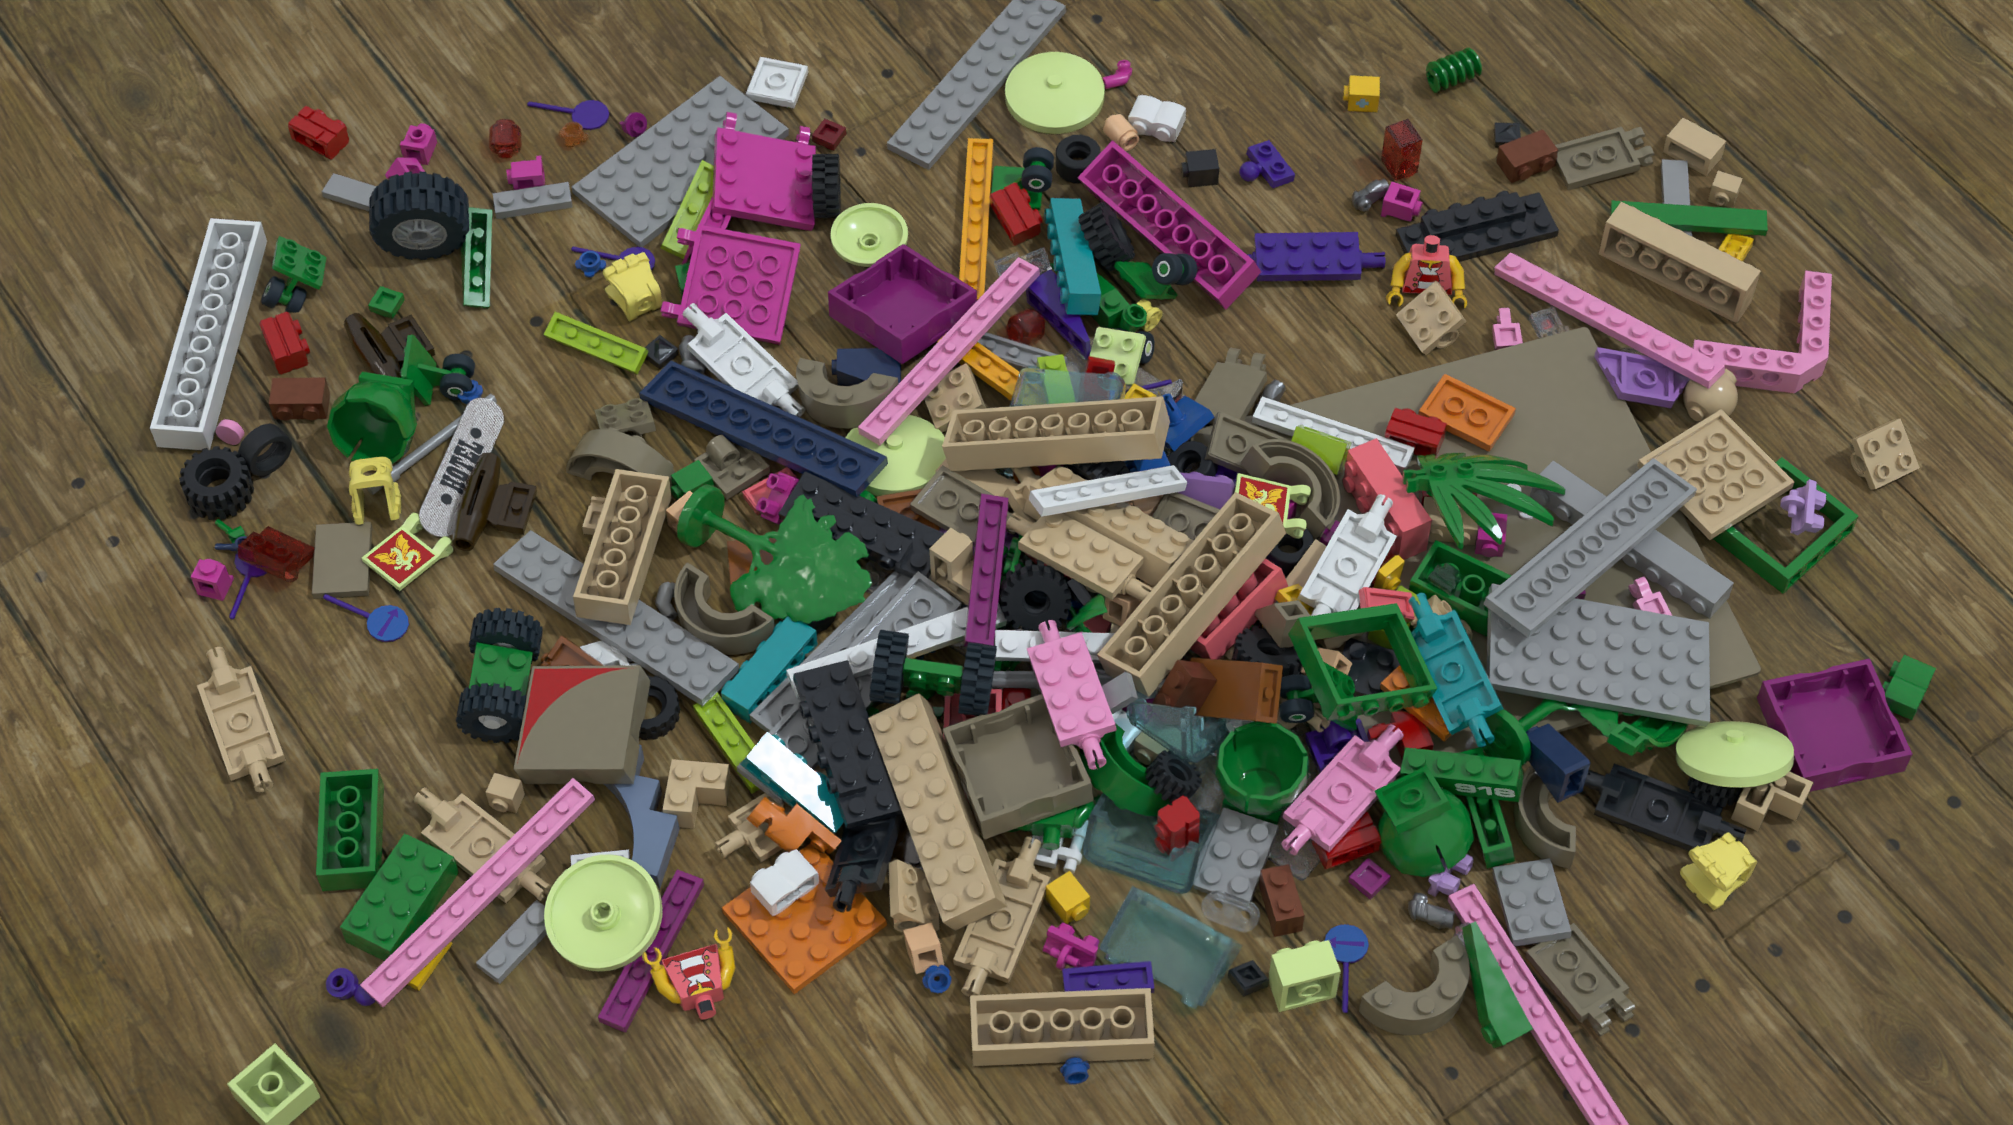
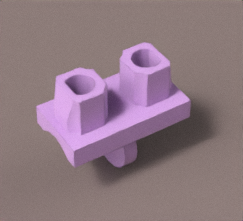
[1781,479,1826,535]
[1428,849,1473,897]

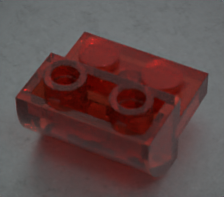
[238,526,315,583]

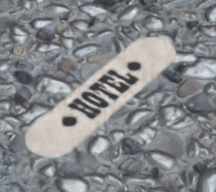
[419,398,504,537]

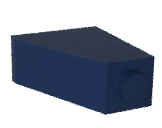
[832,348,901,386]
[1526,723,1590,803]

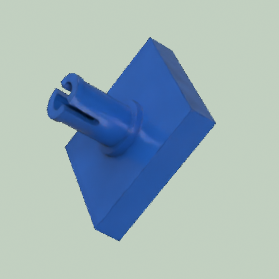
[1163,394,1215,451]

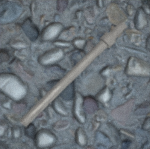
[367,394,497,495]

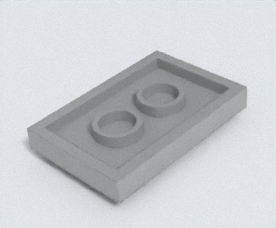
[1194,808,1279,907]
[1492,859,1571,947]

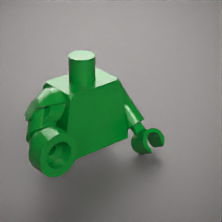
[1007,794,1101,850]

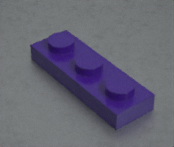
[1062,961,1154,993]

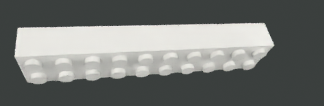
[150,218,267,450]

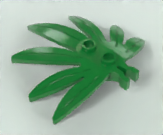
[1402,453,1566,550]

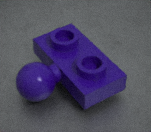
[1239,140,1295,188]

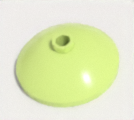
[831,203,908,267]

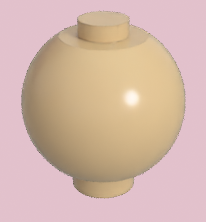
[1683,369,1738,422]

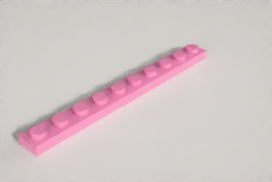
[1495,253,1725,389]
[858,257,1040,445]
[360,778,595,1007]
[1448,884,1629,1125]

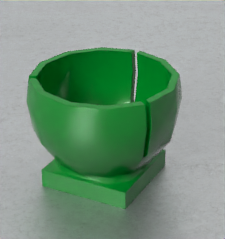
[327,372,417,464]
[1215,721,1309,825]
[1375,766,1474,877]

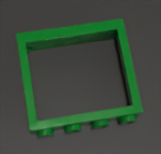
[1712,457,1859,594]
[1288,603,1437,721]

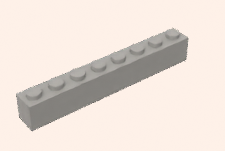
[1530,461,1734,619]

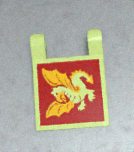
[1234,473,1311,539]
[362,513,454,591]

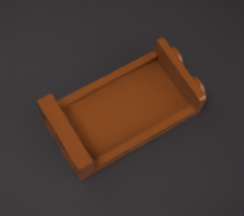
[1191,658,1283,724]

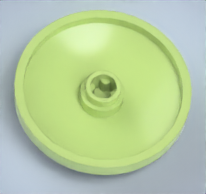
[1005,52,1105,134]
[845,415,946,496]
[1676,721,1794,787]
[544,854,663,971]

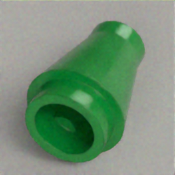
[1118,304,1147,333]

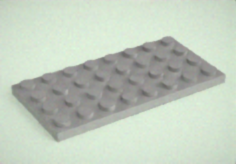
[572,76,789,247]
[1486,584,1710,727]

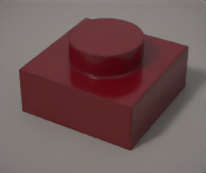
[812,118,847,151]

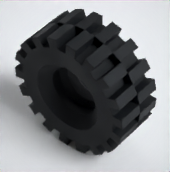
[812,154,841,218]
[1079,202,1135,271]
[1000,559,1072,631]
[1231,626,1303,677]

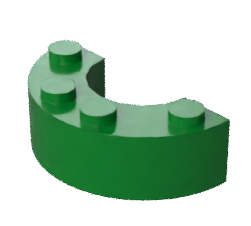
[1080,723,1172,816]

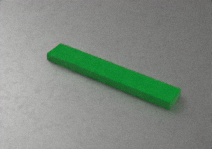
[1610,200,1768,236]

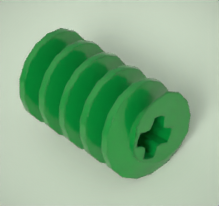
[1426,48,1482,93]

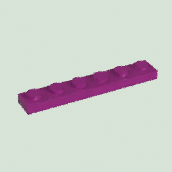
[964,493,1009,647]
[598,869,704,1033]

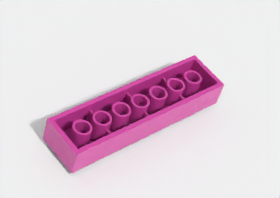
[1078,140,1261,310]

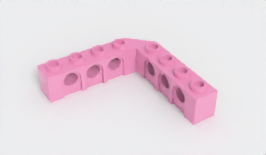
[1692,271,1832,393]

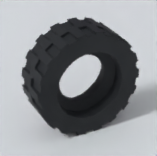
[639,675,680,740]

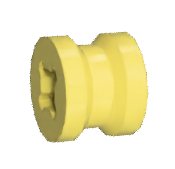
[1137,299,1163,332]

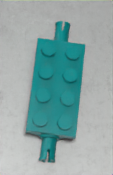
[1409,593,1504,747]

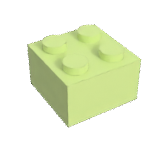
[1268,940,1341,1012]
[227,1044,320,1125]

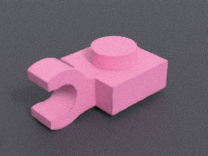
[1492,308,1523,350]
[1628,577,1672,616]

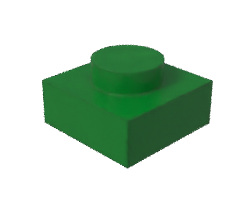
[368,286,405,319]

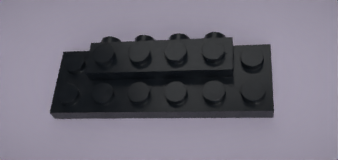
[1396,191,1559,262]
[778,472,945,578]
[793,660,902,829]

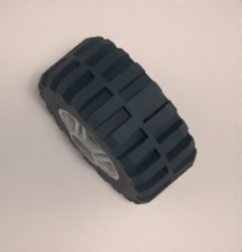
[369,171,469,260]

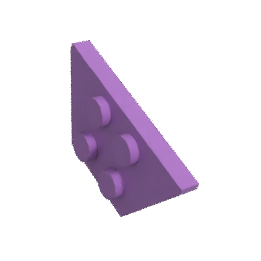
[1595,347,1690,408]

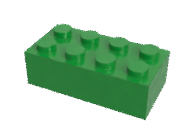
[1409,540,1511,636]
[316,769,384,891]
[340,833,459,961]

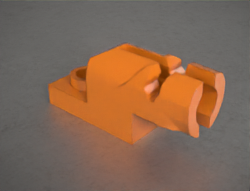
[747,797,841,855]

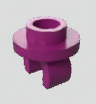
[619,112,647,137]

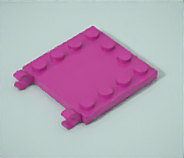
[712,112,816,231]
[661,224,801,345]

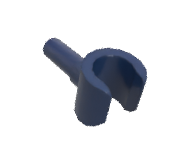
[215,536,252,558]

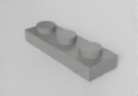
[493,182,573,219]
[476,900,547,984]

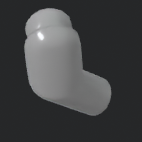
[655,582,677,621]

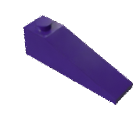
[1026,269,1091,360]

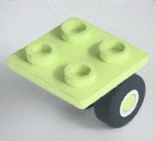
[1090,327,1155,386]

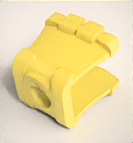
[603,252,662,321]
[349,457,401,525]
[1680,833,1757,910]

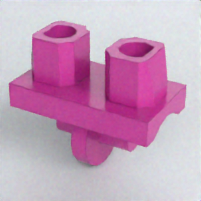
[756,472,799,525]
[1043,923,1099,970]

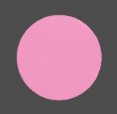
[216,419,244,445]

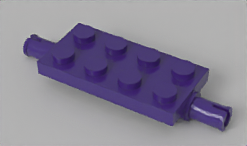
[1247,232,1385,281]

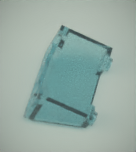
[1009,366,1126,407]
[1126,697,1230,763]
[1083,793,1220,894]
[1099,886,1243,1009]

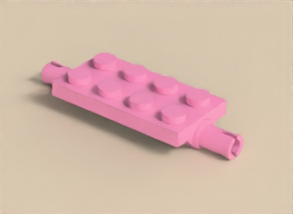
[1027,620,1116,769]
[1281,724,1403,855]

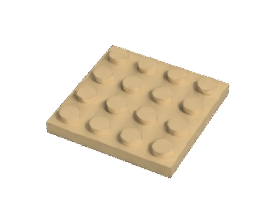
[1637,409,1794,540]

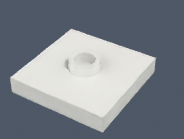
[746,57,808,108]

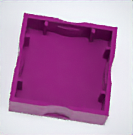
[828,244,977,364]
[1757,659,1912,792]

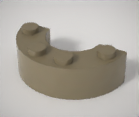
[796,358,899,428]
[566,427,675,487]
[1240,439,1340,541]
[674,562,775,655]
[1514,766,1576,868]
[1359,935,1470,1035]

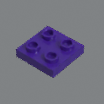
[1305,719,1369,774]

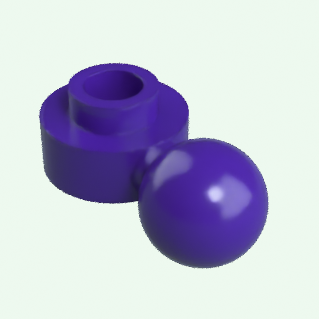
[326,968,375,1006]

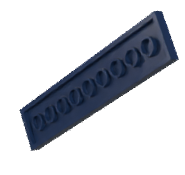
[639,361,888,498]

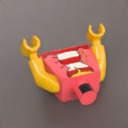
[1386,235,1467,309]
[642,927,735,1019]

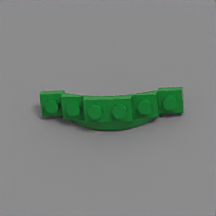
[1607,716,1689,756]

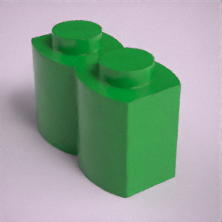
[1882,655,1936,720]

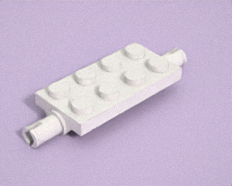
[682,303,805,417]
[1297,494,1397,616]

